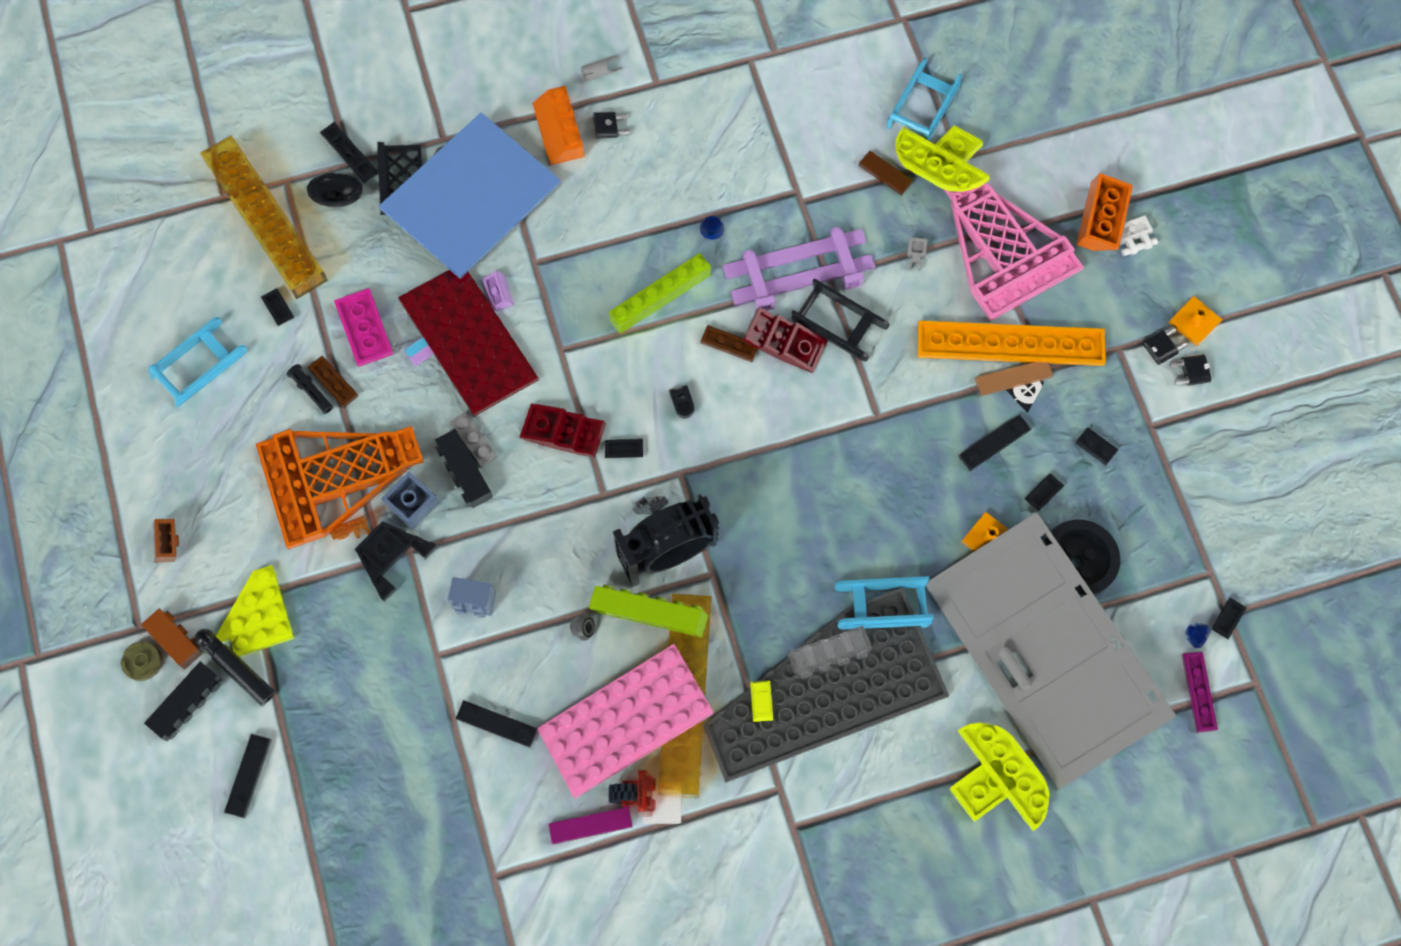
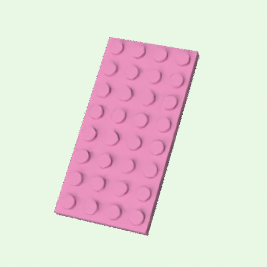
[537,644,714,798]

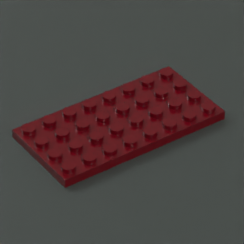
[398,270,539,417]

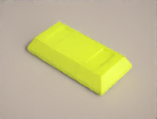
[750,680,773,722]

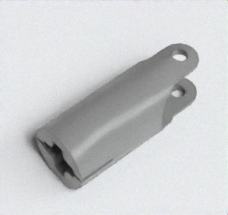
[581,55,623,82]

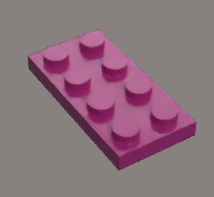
[334,288,394,367]

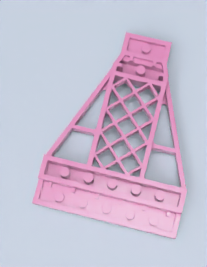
[944,183,1083,321]

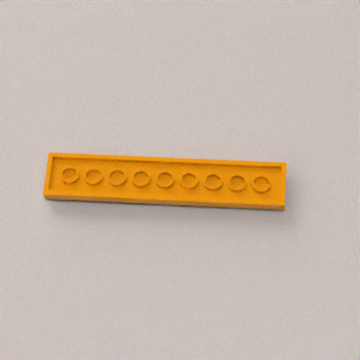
[917,320,1106,366]

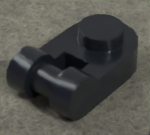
[669,384,694,419]

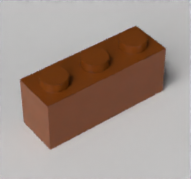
[141,608,203,670]

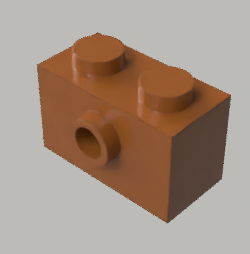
[153,519,179,563]

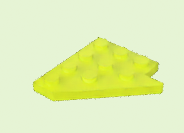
[216,565,294,657]

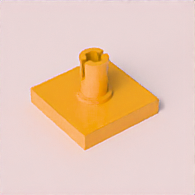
[1168,296,1222,346]
[962,512,1009,552]

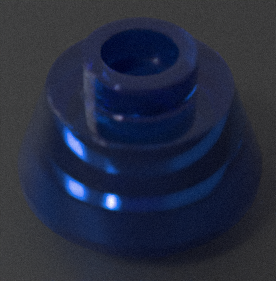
[700,216,724,240]
[1185,623,1211,649]

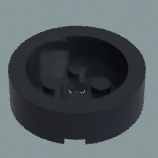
[1043,520,1120,597]

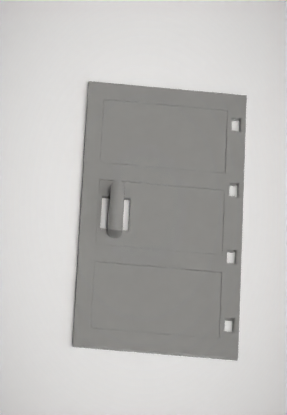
[926,512,1177,790]

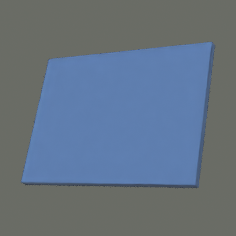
[379,112,561,279]

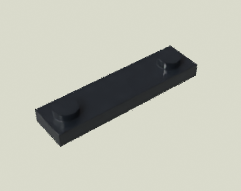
[320,122,378,183]
[959,414,1031,472]
[633,496,669,514]
[455,700,538,748]
[224,734,272,819]

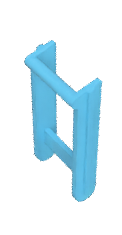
[887,57,963,141]
[148,317,247,408]
[834,576,934,630]

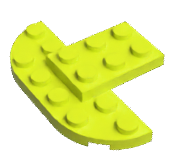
[895,125,989,192]
[949,722,1050,831]

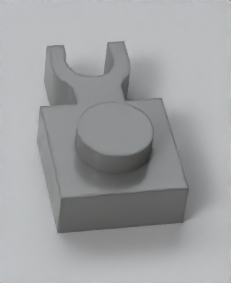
[907,237,928,271]

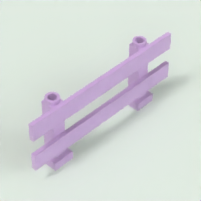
[722,227,875,311]

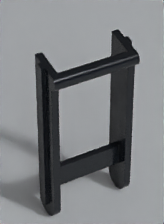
[791,278,890,362]

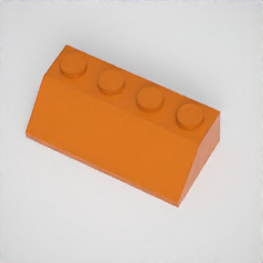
[532,85,584,166]
[1076,173,1133,251]

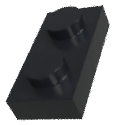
[1075,427,1119,466]

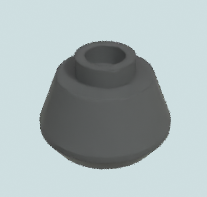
[570,614,595,641]

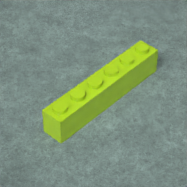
[609,253,711,334]
[588,584,708,638]

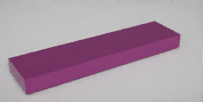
[1182,652,1218,733]
[548,807,633,845]

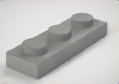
[450,412,498,468]

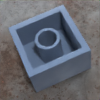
[381,471,439,530]
[448,577,496,618]

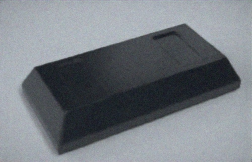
[261,288,295,326]
[605,439,643,458]
[1024,473,1064,512]
[1211,597,1247,640]

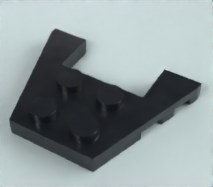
[355,521,438,602]

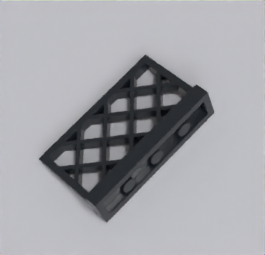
[377,142,422,215]

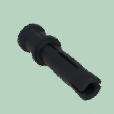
[286,364,333,414]

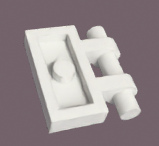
[1120,215,1158,256]

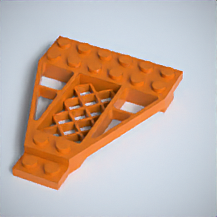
[256,426,424,549]

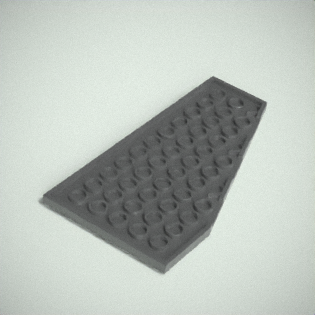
[704,587,949,783]

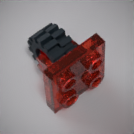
[609,770,656,817]

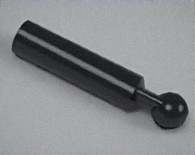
[194,629,276,706]

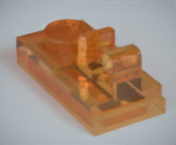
[330,514,371,540]

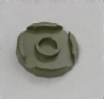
[121,641,163,681]

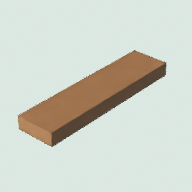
[975,362,1053,396]

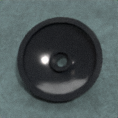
[307,173,363,208]

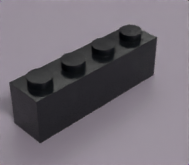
[435,429,493,508]
[144,661,222,741]

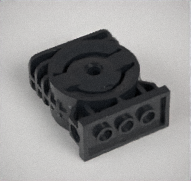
[613,494,719,587]

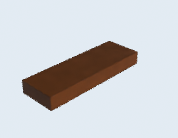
[859,151,913,196]
[700,325,758,362]
[308,356,359,408]

